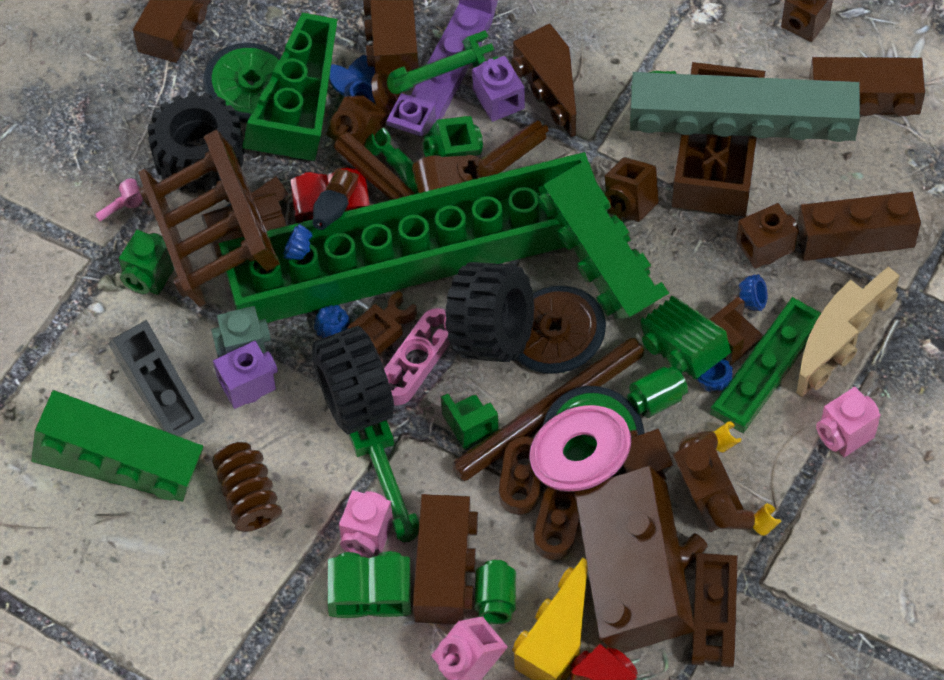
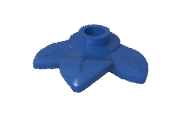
[329,55,377,105]

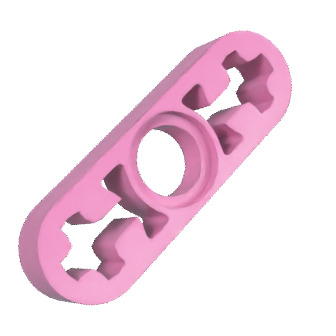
[384,308,450,406]

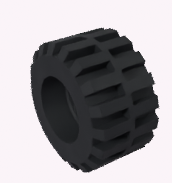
[148,92,245,193]
[445,262,534,362]
[312,326,394,435]

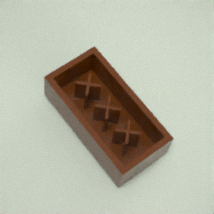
[672,62,766,217]

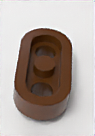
[499,437,542,515]
[534,487,580,560]

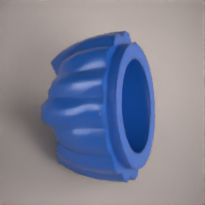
[283,224,313,260]
[738,274,768,311]
[314,305,350,338]
[696,359,733,392]

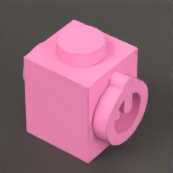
[816,387,881,458]
[339,490,393,558]
[431,617,508,680]

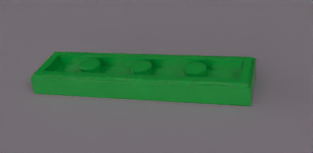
[710,297,821,434]

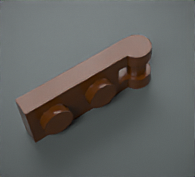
[691,553,738,668]

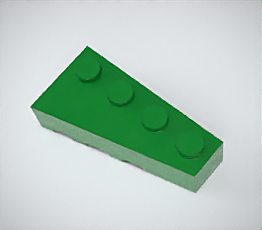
[242,12,338,161]
[538,161,669,320]
[31,390,203,502]

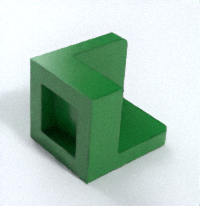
[441,393,499,450]

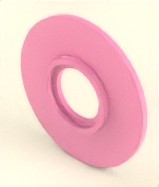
[530,405,631,491]

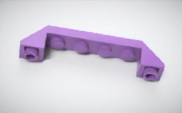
[386,0,498,136]

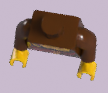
[673,422,782,536]

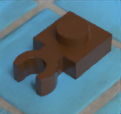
[348,292,417,355]

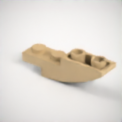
[796,266,900,397]

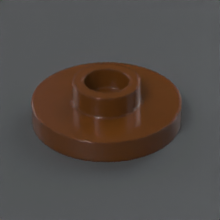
[371,70,404,114]

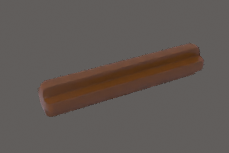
[476,120,549,177]
[334,132,415,200]

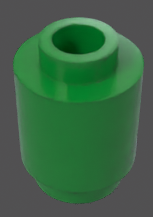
[627,366,688,418]
[474,560,516,624]

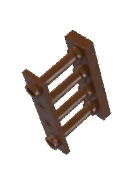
[138,129,280,307]

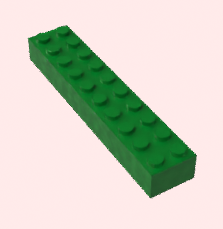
[219,152,608,323]

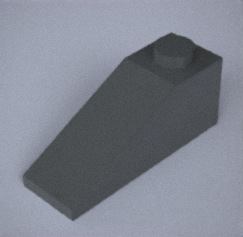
[108,320,205,436]

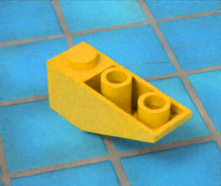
[512,557,588,680]

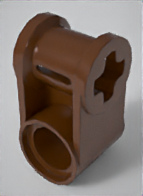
[412,155,483,193]

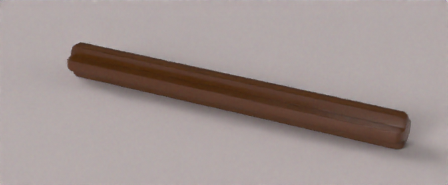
[453,338,644,481]

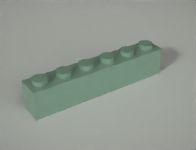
[630,72,860,142]

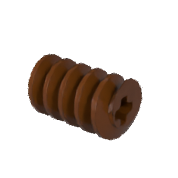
[212,442,282,532]

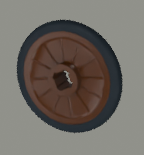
[516,286,606,374]

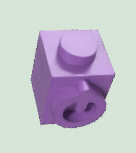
[472,56,525,122]
[213,341,278,409]

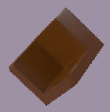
[709,296,763,366]

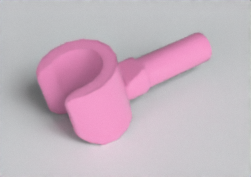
[95,179,143,221]

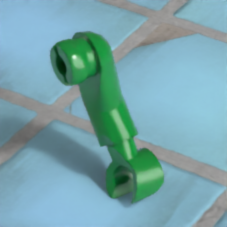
[365,128,419,194]

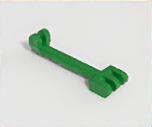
[387,30,498,94]
[349,420,419,542]

